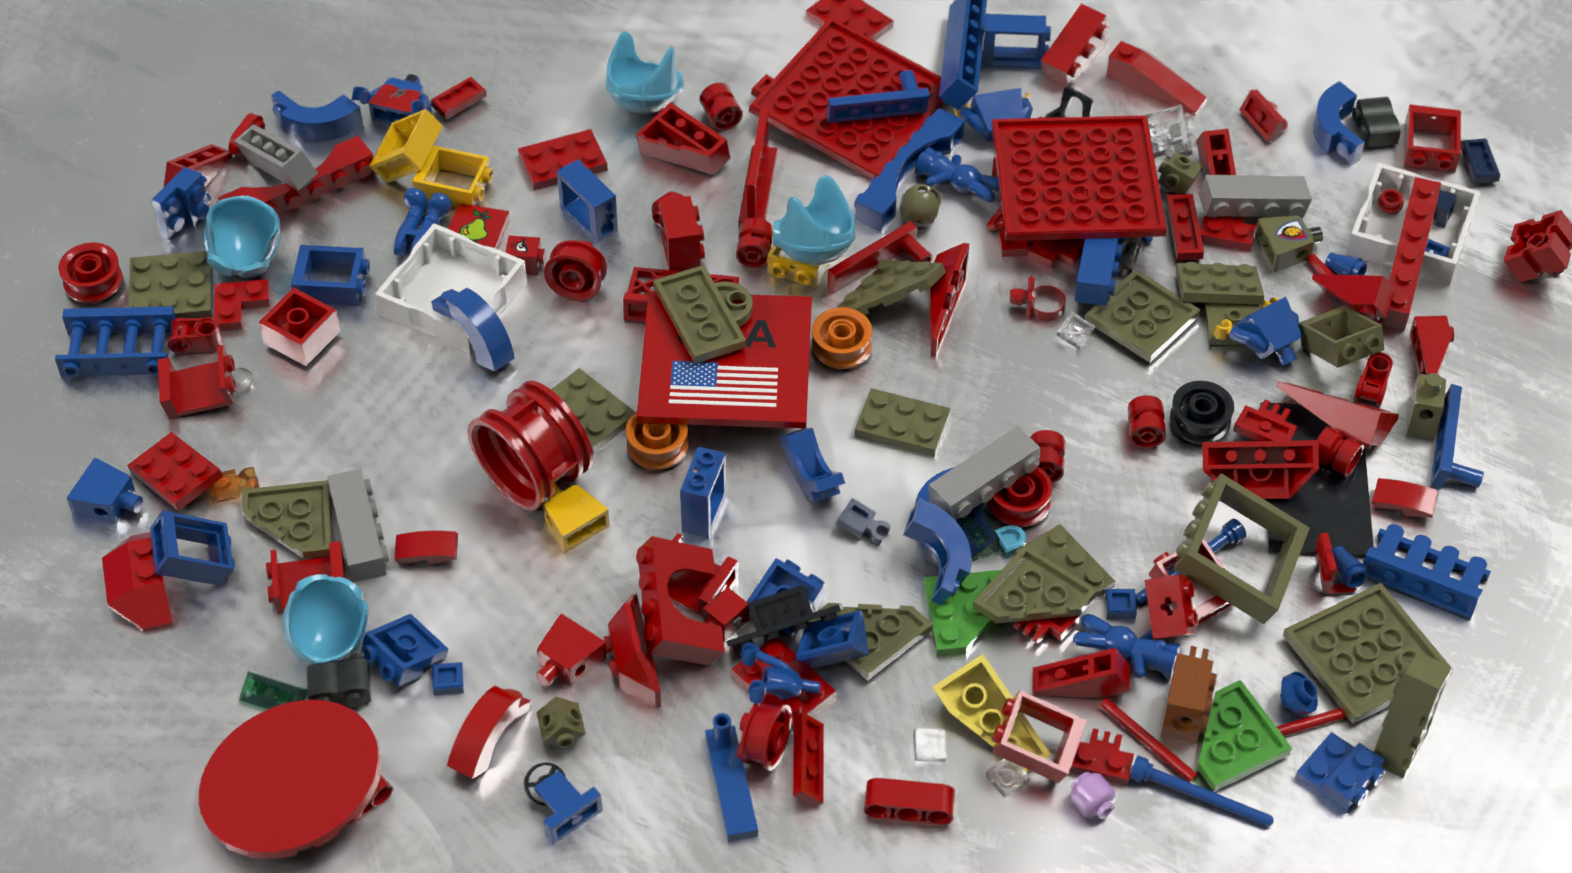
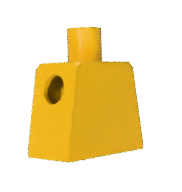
[543,484,610,553]

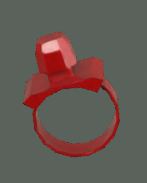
[1009,276,1066,321]

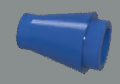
[1325,252,1367,275]
[1332,546,1368,588]

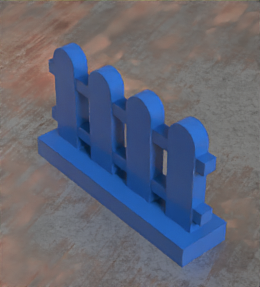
[1363,524,1491,619]

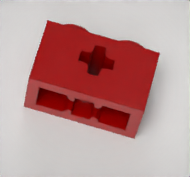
[1145,575,1199,639]

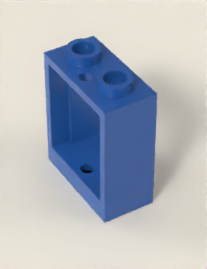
[983,14,1051,70]
[557,159,618,243]
[291,245,370,306]
[680,446,727,539]
[150,510,235,586]

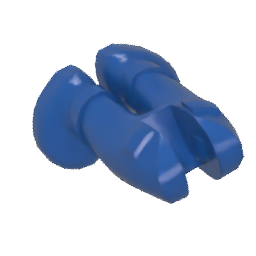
[393,188,452,257]

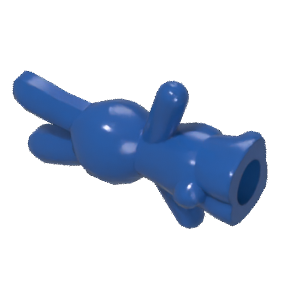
[915,147,1000,203]
[1072,614,1180,679]

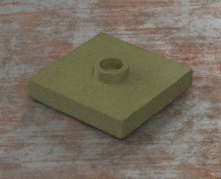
[1204,302,1260,345]

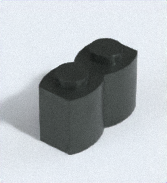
[1352,96,1401,147]
[307,658,372,707]

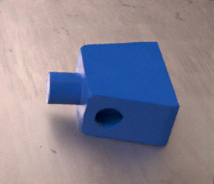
[67,458,143,523]

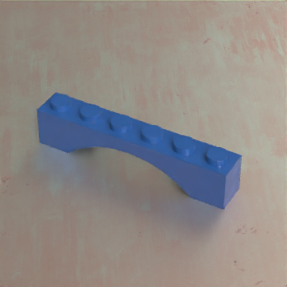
[854,108,965,232]

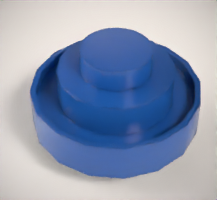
[1280,671,1318,716]

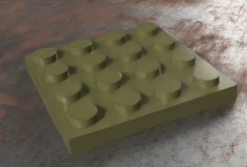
[1283,583,1453,724]

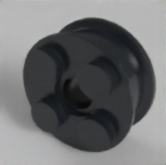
[1170,381,1234,445]

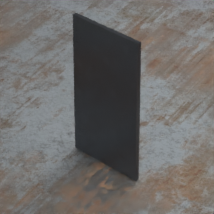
[1260,402,1374,558]

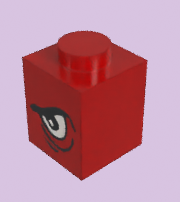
[505,235,546,275]
[703,587,749,642]

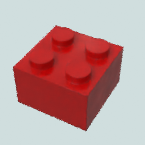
[659,196,705,271]
[259,287,340,366]

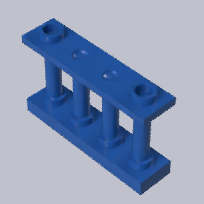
[55,306,176,377]

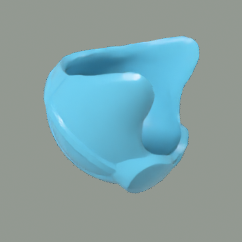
[605,31,683,115]
[773,175,856,265]
[204,196,280,278]
[282,574,369,664]

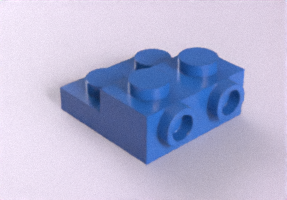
[152,167,212,240]
[746,558,828,638]
[361,613,449,686]
[1295,732,1386,813]

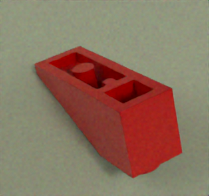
[1196,129,1236,177]
[163,144,233,188]
[1312,274,1396,320]
[1409,315,1454,375]
[1033,648,1131,698]

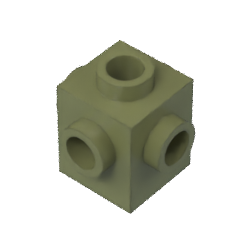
[1158,151,1202,195]
[536,696,586,749]

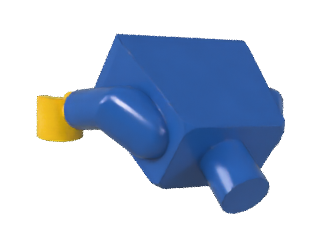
[953,88,1033,141]
[1213,297,1301,367]

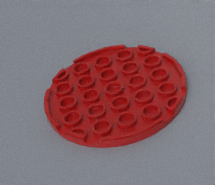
[198,700,382,859]

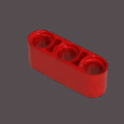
[863,778,956,825]

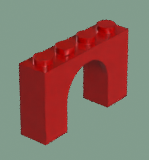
[636,536,725,666]

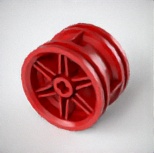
[467,380,594,511]

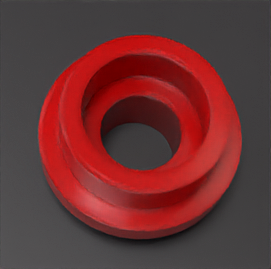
[1377,189,1404,214]

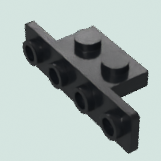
[726,584,844,650]

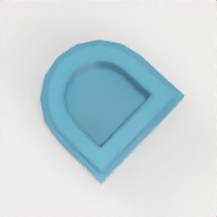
[993,525,1026,558]

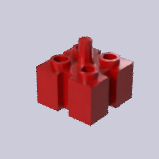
[1503,210,1572,282]

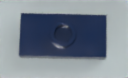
[1461,138,1501,183]

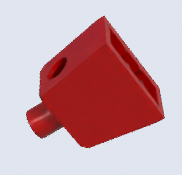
[535,613,607,687]

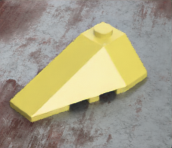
[933,654,1051,772]

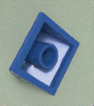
[796,610,869,668]

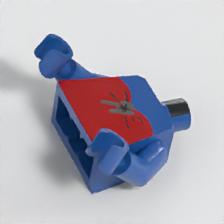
[351,74,432,126]

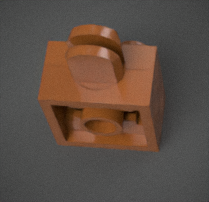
[1161,646,1217,744]

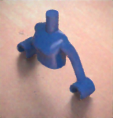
[741,643,820,704]

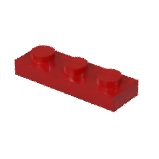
[1166,194,1204,260]
[793,712,824,807]

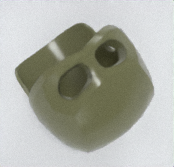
[900,184,941,228]

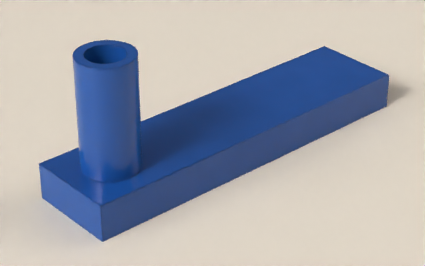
[826,70,930,123]
[1431,384,1484,488]
[705,713,758,841]

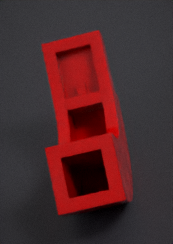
[447,685,531,779]

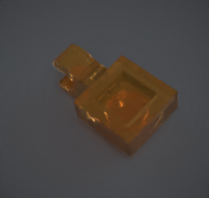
[209,467,259,504]

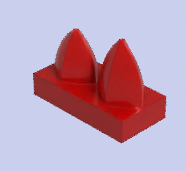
[1239,90,1288,142]

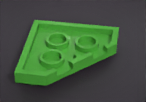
[923,570,1001,657]
[1197,680,1292,792]

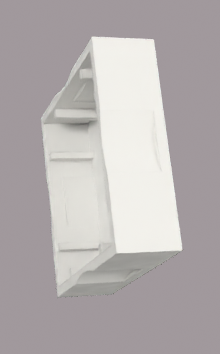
[1346,163,1481,286]
[375,223,527,354]

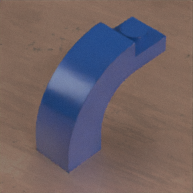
[1313,81,1365,164]
[271,90,363,141]
[431,288,515,371]
[779,428,845,502]
[903,498,972,605]

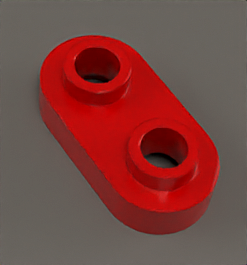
[228,113,265,157]

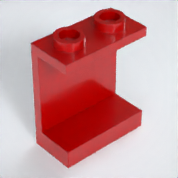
[158,345,237,419]
[667,533,738,616]
[266,541,346,615]

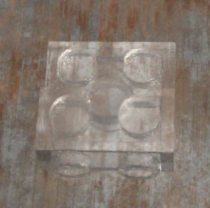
[1147,105,1197,159]

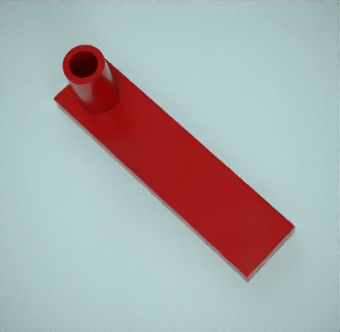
[827,221,933,294]

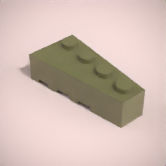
[1374,651,1452,779]

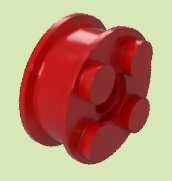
[544,240,607,301]
[58,242,123,304]
[988,467,1052,527]
[737,698,792,771]

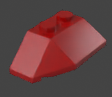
[1202,440,1319,499]
[102,532,173,632]
[604,593,662,708]

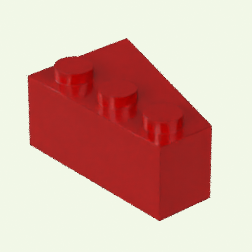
[1041,3,1110,86]
[636,102,731,175]

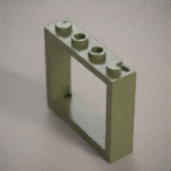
[1173,474,1310,624]

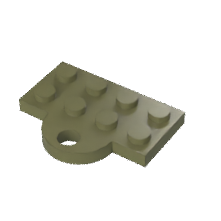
[653,265,753,364]

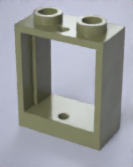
[1299,305,1385,368]

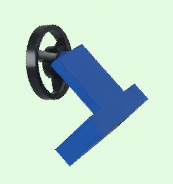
[524,762,603,845]

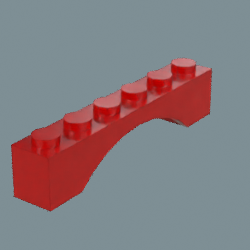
[218,135,375,216]
[1379,177,1441,331]

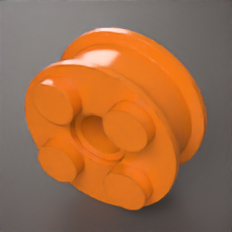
[812,307,872,369]
[626,412,688,470]

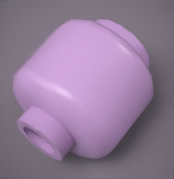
[1070,772,1116,819]

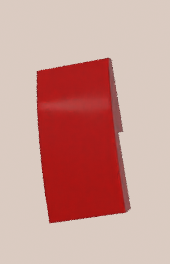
[1372,478,1439,518]
[394,530,458,565]

